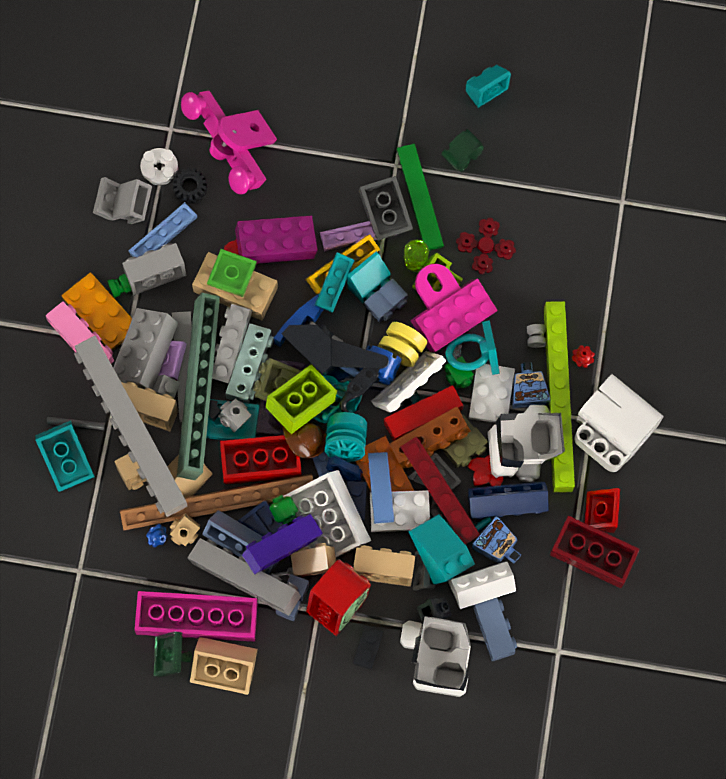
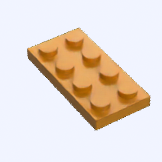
[61,272,132,351]

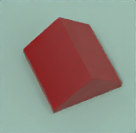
[585,488,620,533]

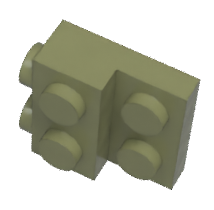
[253,358,301,401]
[441,414,488,468]

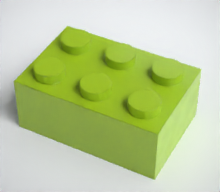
[266,365,337,434]

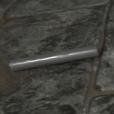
[47,417,105,430]

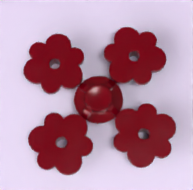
[456,218,516,274]

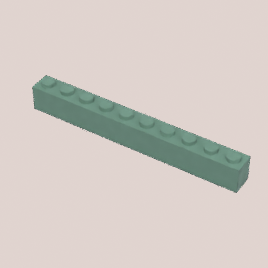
[177,293,220,480]

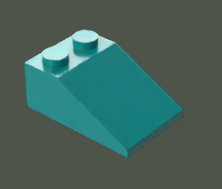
[35,420,95,492]
[408,514,475,584]

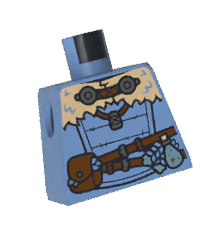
[512,362,550,409]
[472,516,521,564]

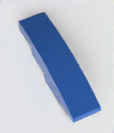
[274,294,324,347]

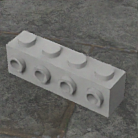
[212,304,253,383]

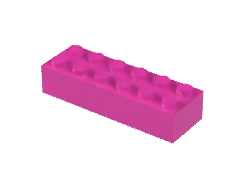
[135,591,258,642]

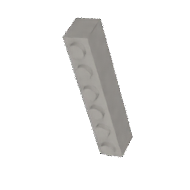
[188,538,301,616]

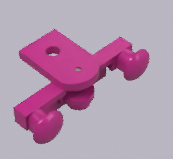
[181,91,277,194]

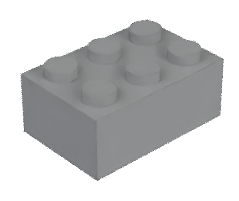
[122,243,186,296]

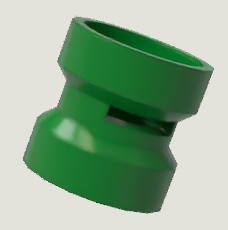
[107,274,132,298]

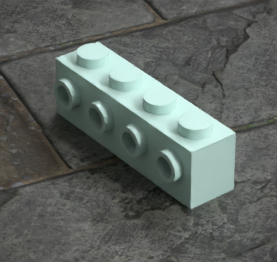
[226,323,274,404]

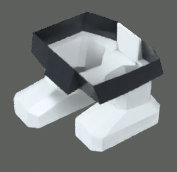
[488,405,565,478]
[400,616,471,697]

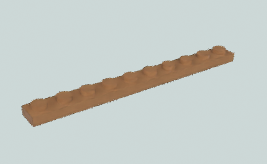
[120,474,313,530]

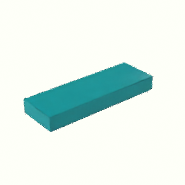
[315,252,355,313]

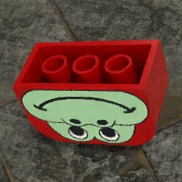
[306,559,371,636]

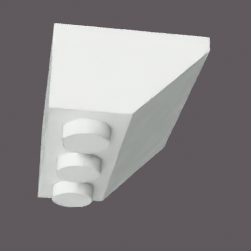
[448,562,516,609]

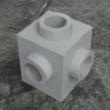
[219,398,251,433]

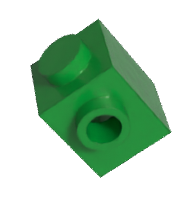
[445,356,474,389]

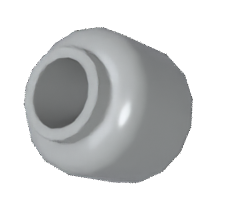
[515,463,541,483]

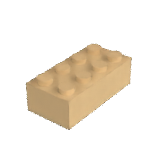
[192,252,278,321]

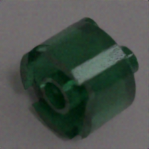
[441,128,484,173]

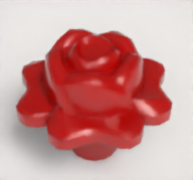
[572,345,595,368]

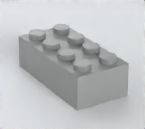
[113,308,178,390]

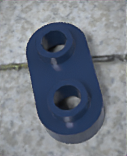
[326,456,363,482]

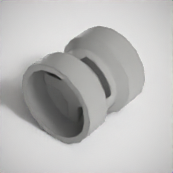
[527,324,546,348]

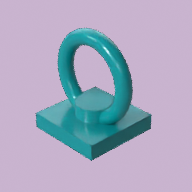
[445,320,500,375]

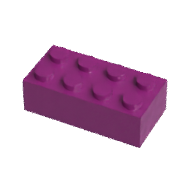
[235,216,317,263]

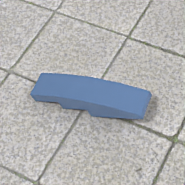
[368,452,394,524]

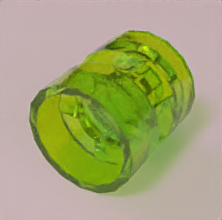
[404,240,429,272]

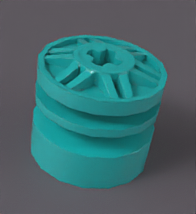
[325,412,367,462]

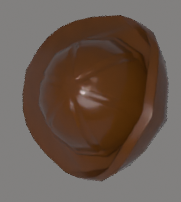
[283,423,327,458]

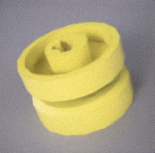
[378,322,427,367]

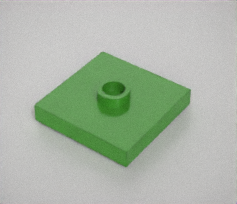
[207,249,257,297]

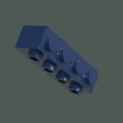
[468,482,548,519]

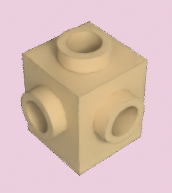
[170,513,200,546]

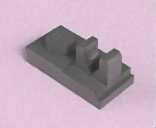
[413,551,435,591]

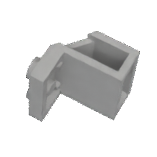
[93,177,152,224]

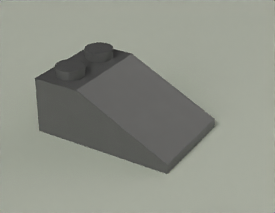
[359,176,413,241]

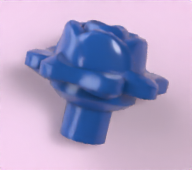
[146,524,168,547]

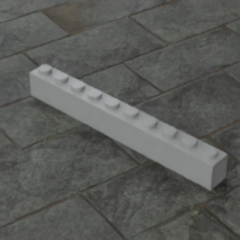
[74,336,187,517]

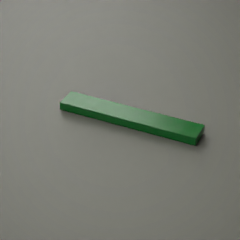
[397,144,444,252]

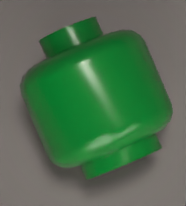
[269,494,298,525]

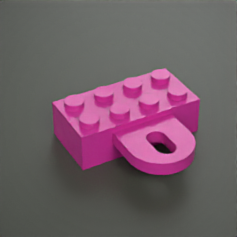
[410,264,498,352]

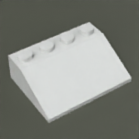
[283,470,371,558]

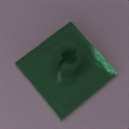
[154,631,192,677]

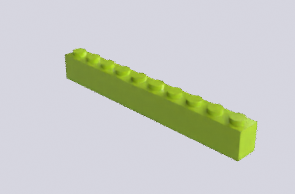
[544,301,575,492]

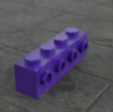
[242,514,323,575]

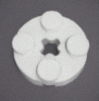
[140,148,178,185]

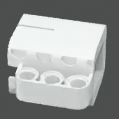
[574,374,663,472]

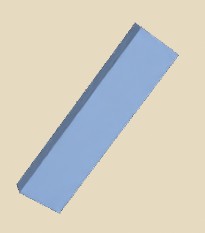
[129,202,198,258]

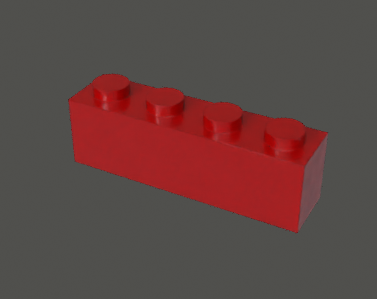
[384,385,463,441]

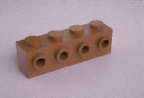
[389,407,471,469]

